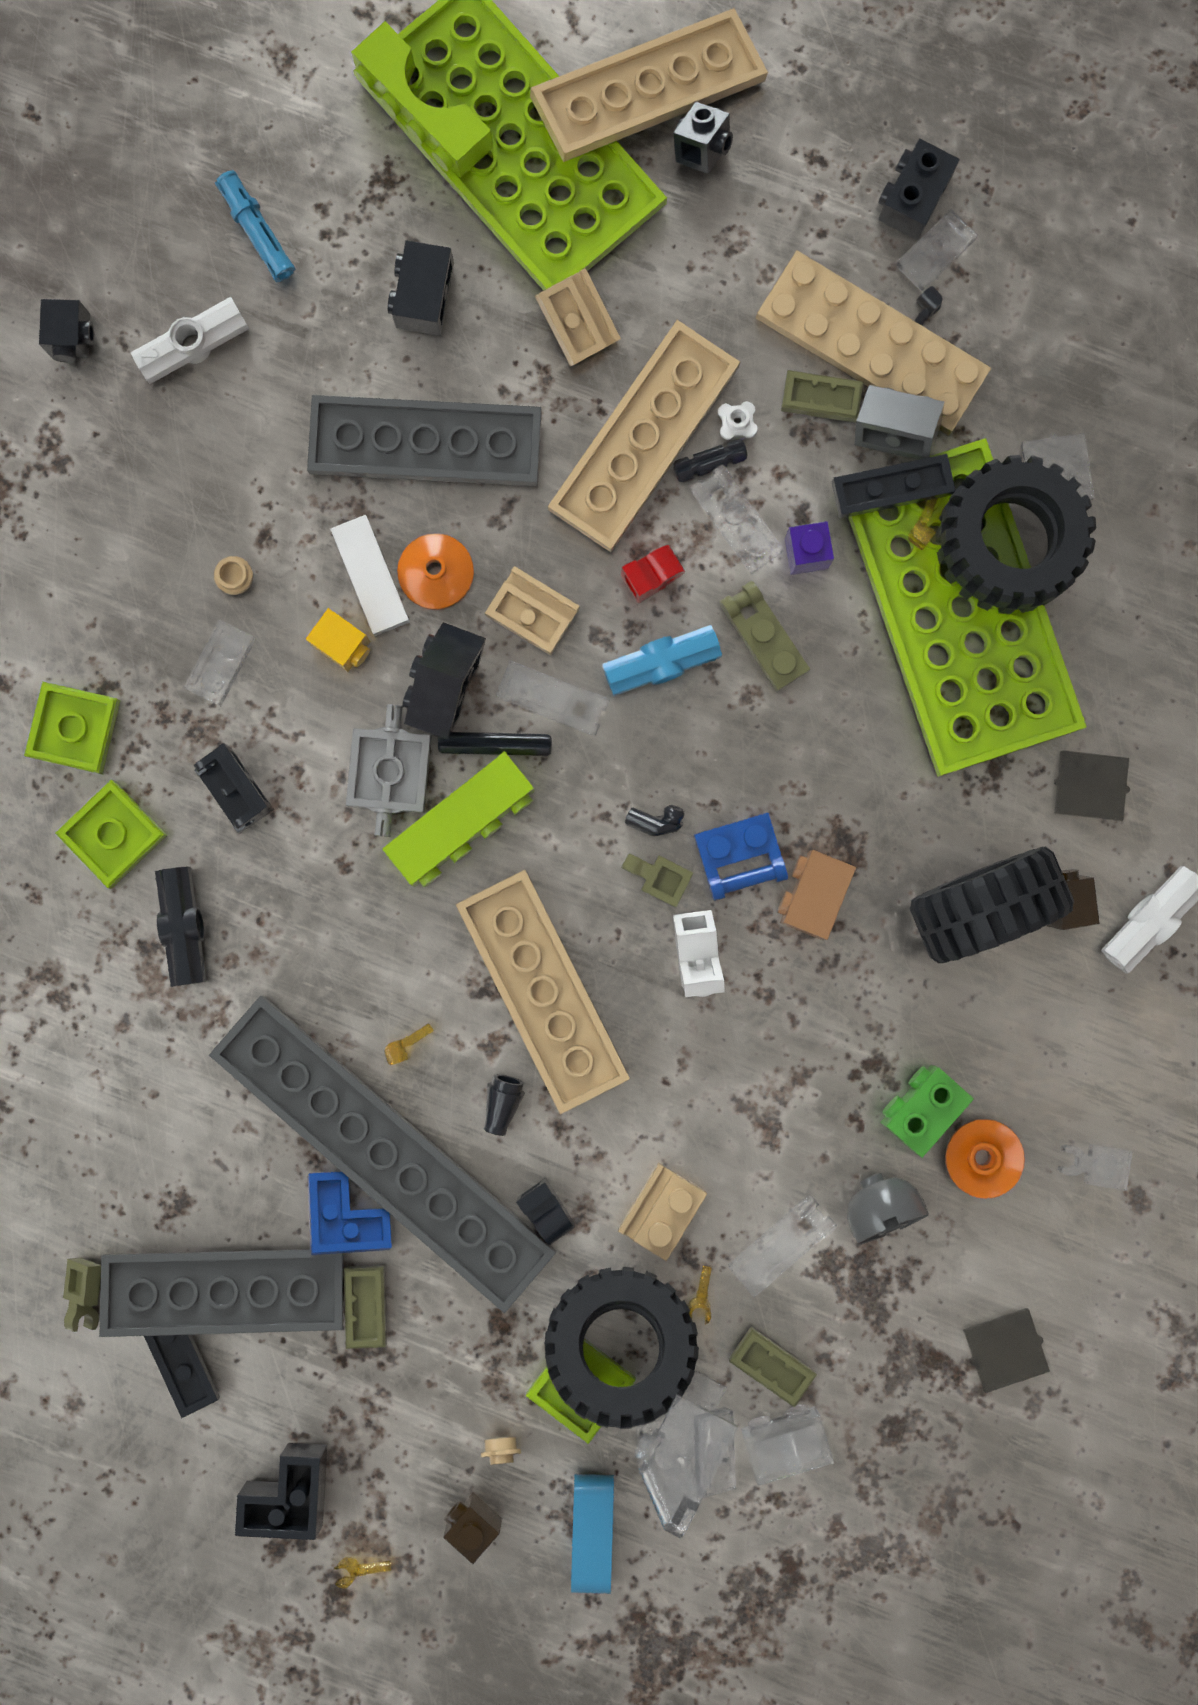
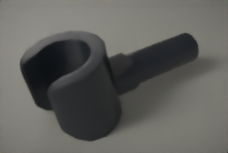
[914,286,943,325]

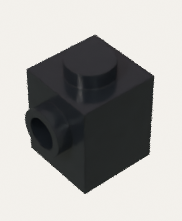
[39,299,95,363]

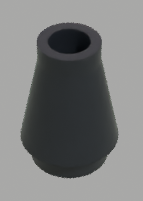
[484,1074,525,1136]

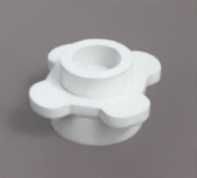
[718,401,758,440]

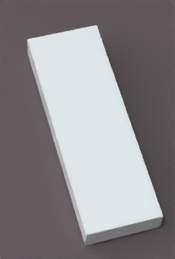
[331,515,410,636]

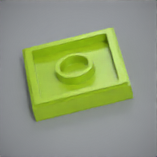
[24,681,121,775]
[55,780,167,889]
[526,1338,636,1444]

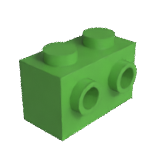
[880,1065,974,1158]

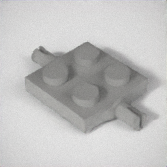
[346,704,432,837]

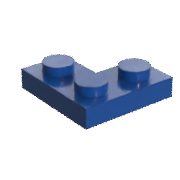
[307,1172,392,1255]

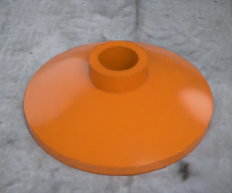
[397,534,474,610]
[945,1119,1025,1199]

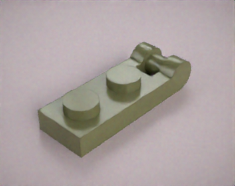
[719,581,810,692]

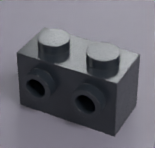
[878,138,960,240]
[387,240,454,336]

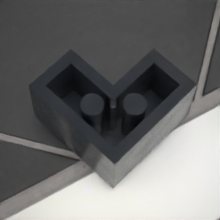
[402,622,486,740]
[235,1443,327,1540]

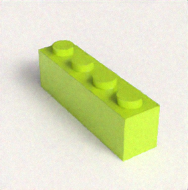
[382,751,535,887]

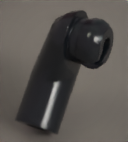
[625,805,685,837]

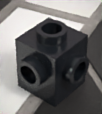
[673,102,733,174]

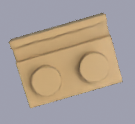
[535,268,621,366]
[485,566,580,655]
[618,1162,707,1261]

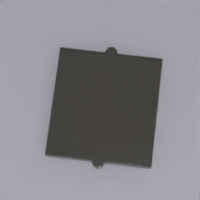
[1054,750,1130,821]
[963,1308,1050,1393]

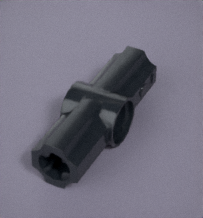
[155,866,206,987]

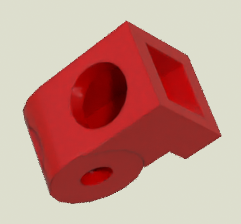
[621,545,686,604]

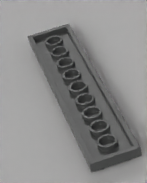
[209,995,556,1314]

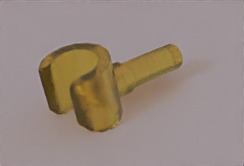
[908,498,938,550]
[384,1023,434,1065]
[688,1265,712,1325]
[334,1557,392,1589]

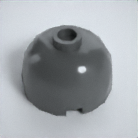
[847,1173,929,1245]

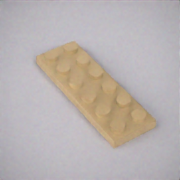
[530,8,768,162]
[756,250,991,436]
[548,320,740,552]
[455,870,630,1114]

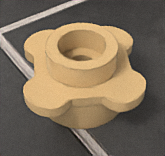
[481,1437,521,1465]

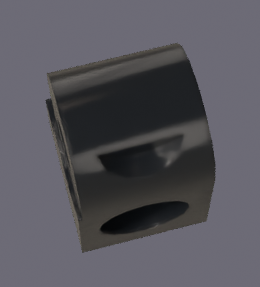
[516,1177,575,1245]

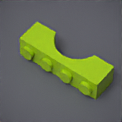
[351,21,493,178]

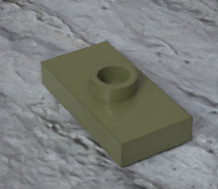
[781,370,863,423]
[344,1265,387,1349]
[729,1327,817,1408]

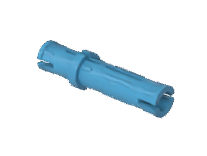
[215,170,296,282]

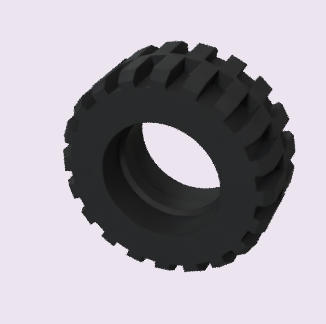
[936,455,1097,614]
[910,846,1074,963]
[544,1267,699,1429]

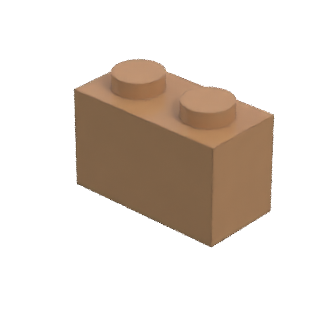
[777,850,856,940]

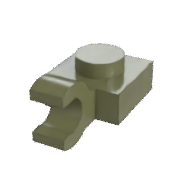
[621,853,693,908]
[63,1258,101,1332]

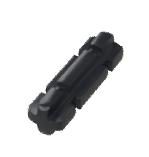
[673,439,748,482]

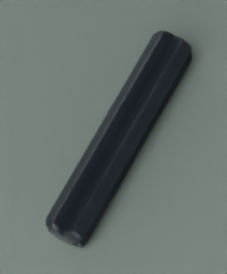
[438,732,552,756]

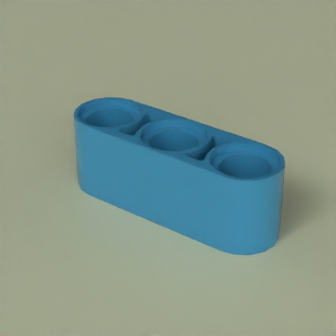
[571,1474,614,1594]

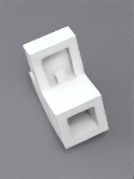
[673,910,725,997]

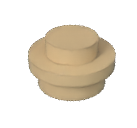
[214,556,253,595]

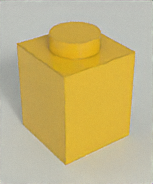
[306,608,371,672]

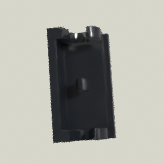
[193,743,274,834]

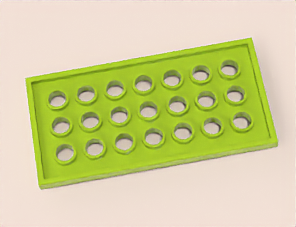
[365,0,667,291]
[848,438,1087,777]

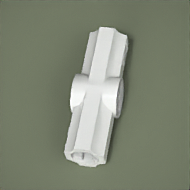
[131,297,249,385]
[1101,866,1198,973]

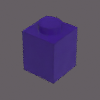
[784,521,834,575]

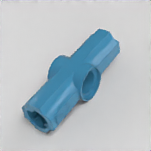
[602,625,722,697]

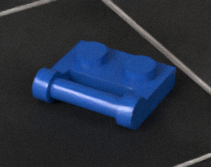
[694,813,788,901]

